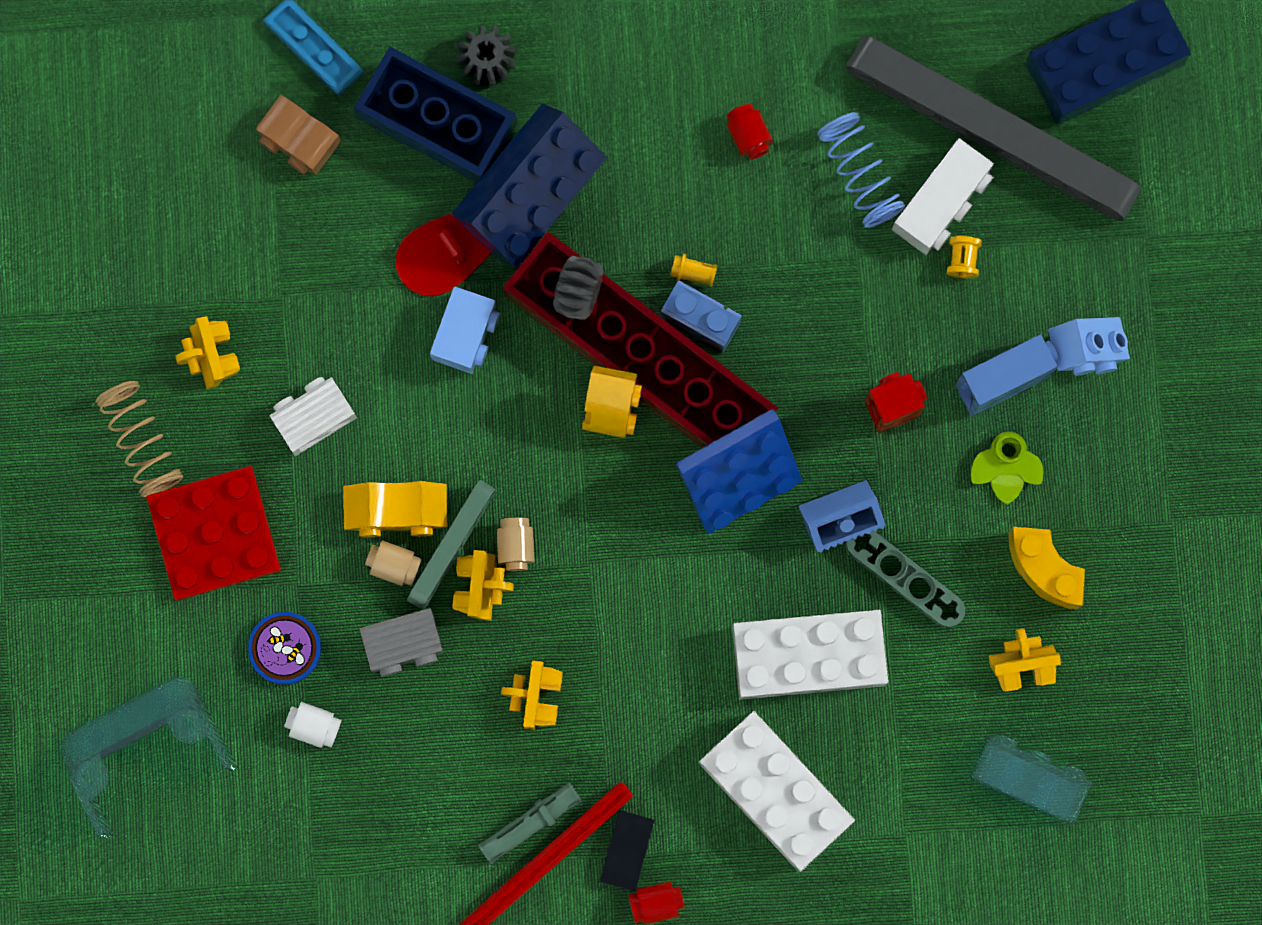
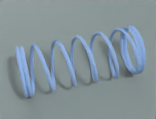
[817,112,905,228]

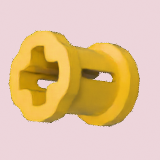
[946,236,982,278]

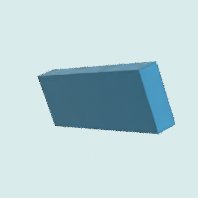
[263,0,364,97]

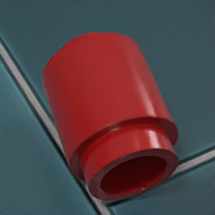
[726,103,773,160]
[628,881,685,925]

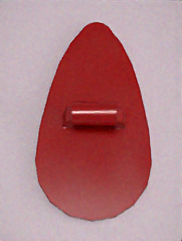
[396,213,491,296]

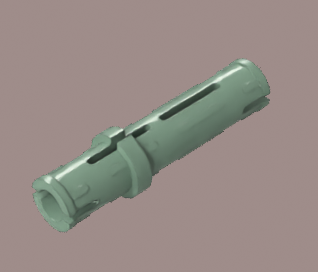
[478,782,582,864]

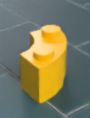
[582,365,642,438]
[343,481,448,538]
[1008,527,1085,610]

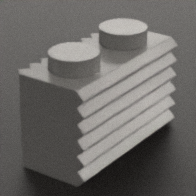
[359,608,444,677]

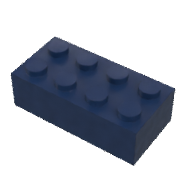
[1025,0,1191,125]
[354,46,517,183]
[451,103,607,268]

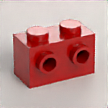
[864,372,927,435]

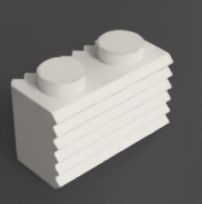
[270,377,357,456]

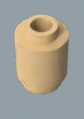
[497,518,535,572]
[365,540,422,586]

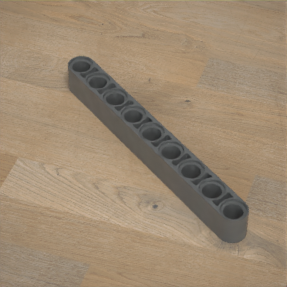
[845,35,1141,221]

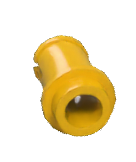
[670,254,717,287]

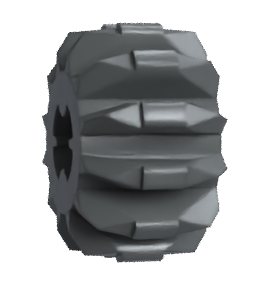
[456,25,517,87]
[553,255,603,320]

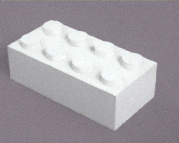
[732,610,888,700]
[699,711,855,872]

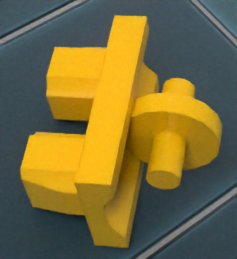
[175,316,240,389]
[452,550,514,621]
[988,628,1061,692]
[501,660,563,730]

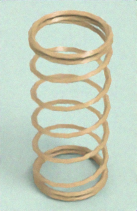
[95,381,184,497]

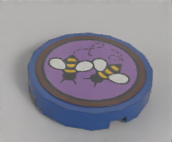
[248,612,321,685]

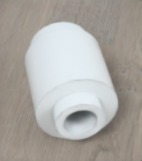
[284,702,342,748]

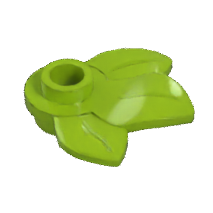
[970,432,1043,505]

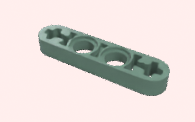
[407,480,496,610]
[845,530,965,628]

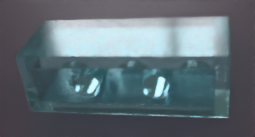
[969,734,1092,824]

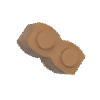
[255,95,341,175]

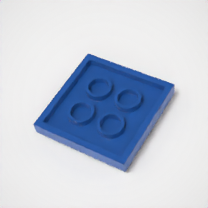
[676,409,802,534]

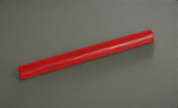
[459,782,633,925]

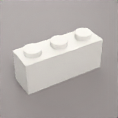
[892,138,994,255]

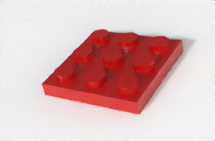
[146,466,282,602]

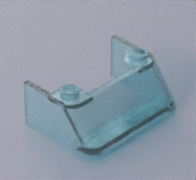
[61,677,238,838]

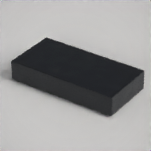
[600,810,654,892]

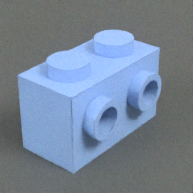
[430,286,500,374]
[1048,317,1130,376]

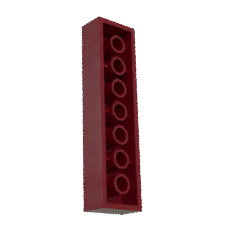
[503,231,779,448]

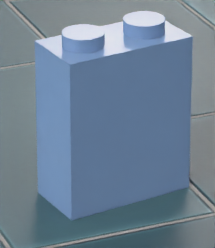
[955,334,1059,417]

